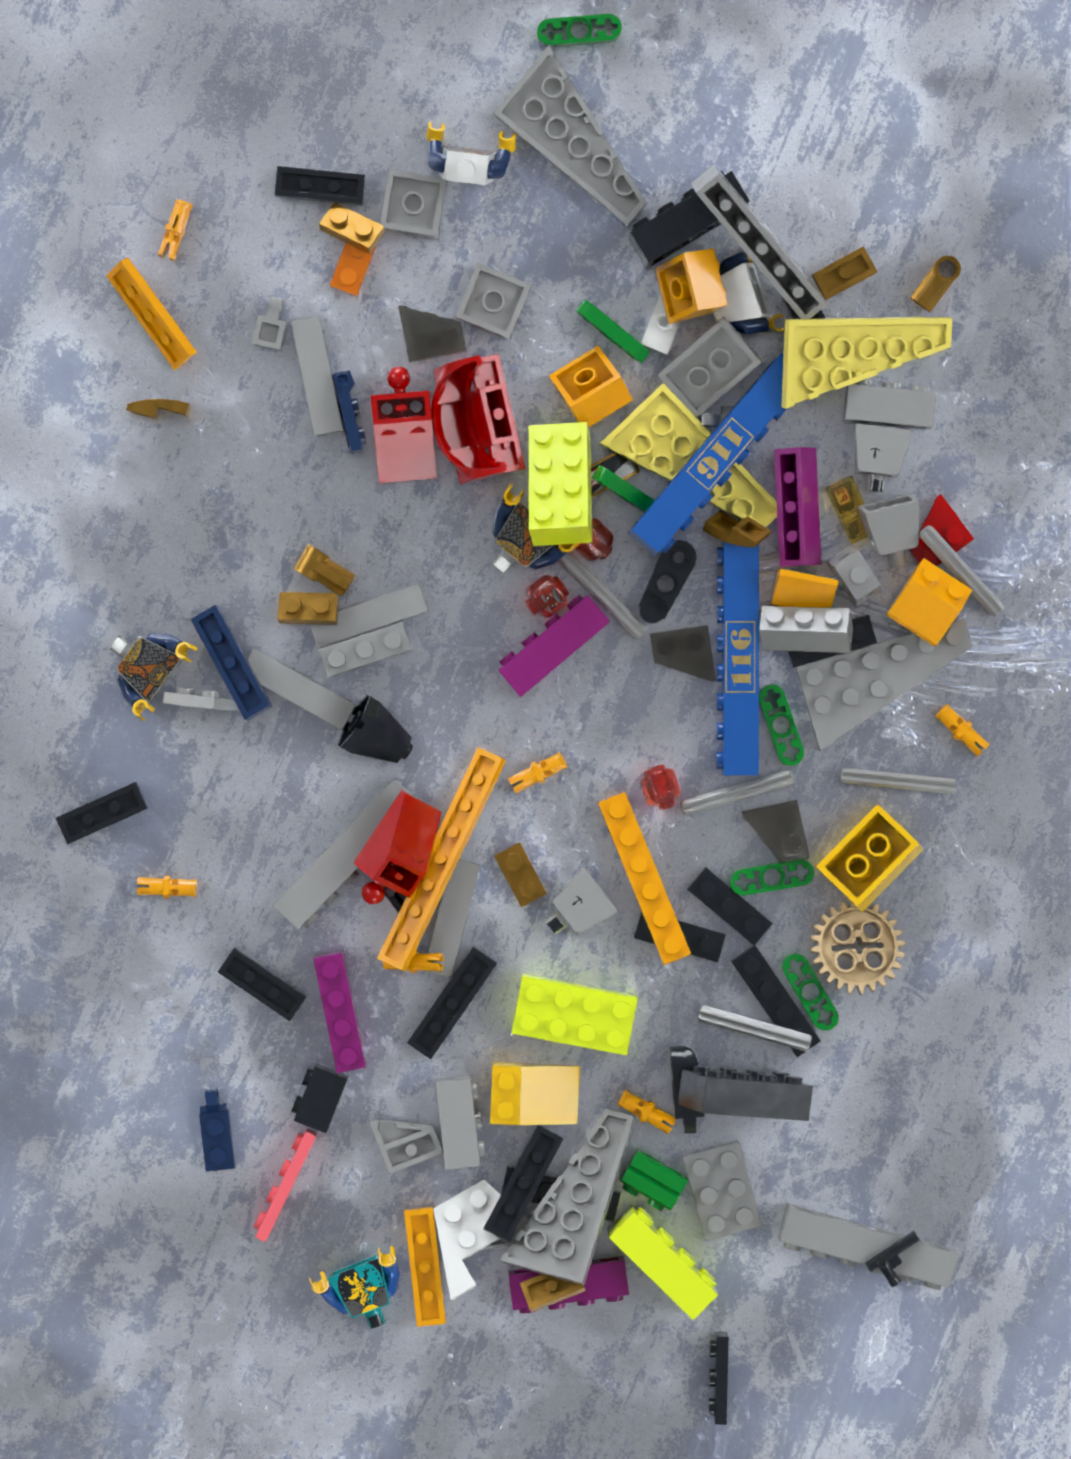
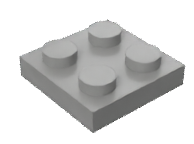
[380,169,447,238]
[455,262,532,340]

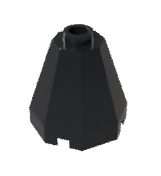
[337,694,413,763]

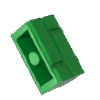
[619,1149,688,1211]

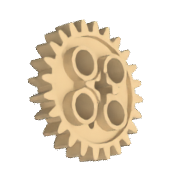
[810,902,905,995]

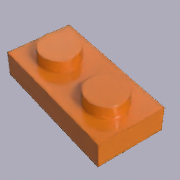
[330,243,378,297]

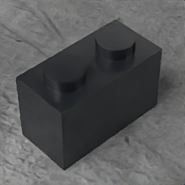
[291,1063,349,1133]

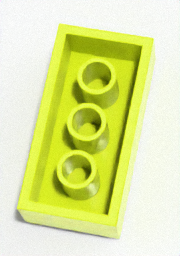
[528,422,592,546]
[512,973,638,1056]
[607,1204,718,1320]

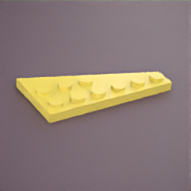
[781,317,953,409]
[599,383,777,527]

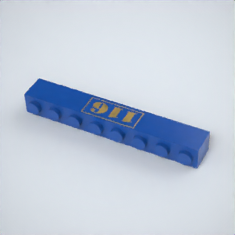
[627,353,787,555]
[716,541,759,775]

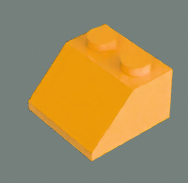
[655,248,728,324]
[549,346,633,428]
[886,558,972,647]
[769,569,839,608]

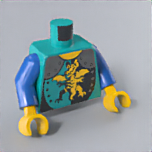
[309,1246,400,1329]

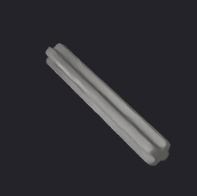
[919,525,1004,616]
[558,551,647,639]
[841,768,956,794]
[680,770,793,816]
[698,1005,812,1051]

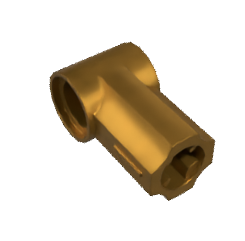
[910,255,961,313]
[293,544,355,596]

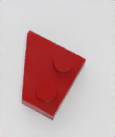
[909,494,974,566]

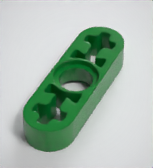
[537,14,622,47]
[575,299,650,364]
[592,465,654,513]
[759,684,804,766]
[730,859,814,896]
[782,953,839,1031]

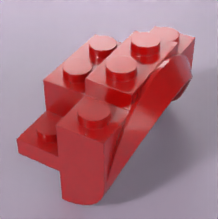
[431,354,526,484]

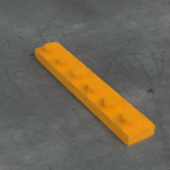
[598,792,691,966]

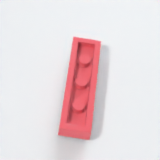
[254,1128,318,1242]

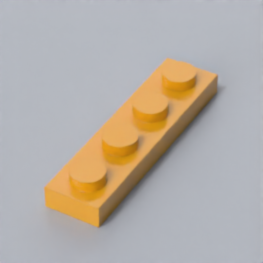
[106,257,197,370]
[404,1206,446,1327]

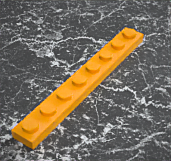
[377,747,506,972]

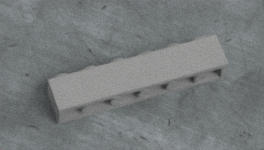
[691,164,828,319]
[273,778,415,929]
[778,1203,959,1290]

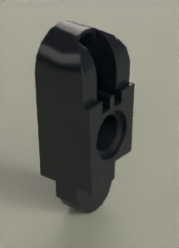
[638,540,697,623]
[670,1046,705,1134]

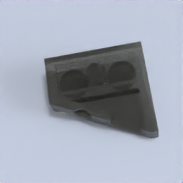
[398,305,467,363]
[650,625,716,682]
[742,800,809,864]

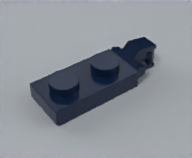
[332,370,366,454]
[199,1089,235,1172]

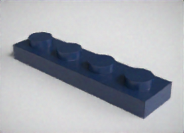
[190,605,273,721]

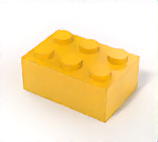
[816,804,923,912]

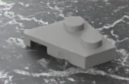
[163,687,240,711]
[369,1119,444,1174]

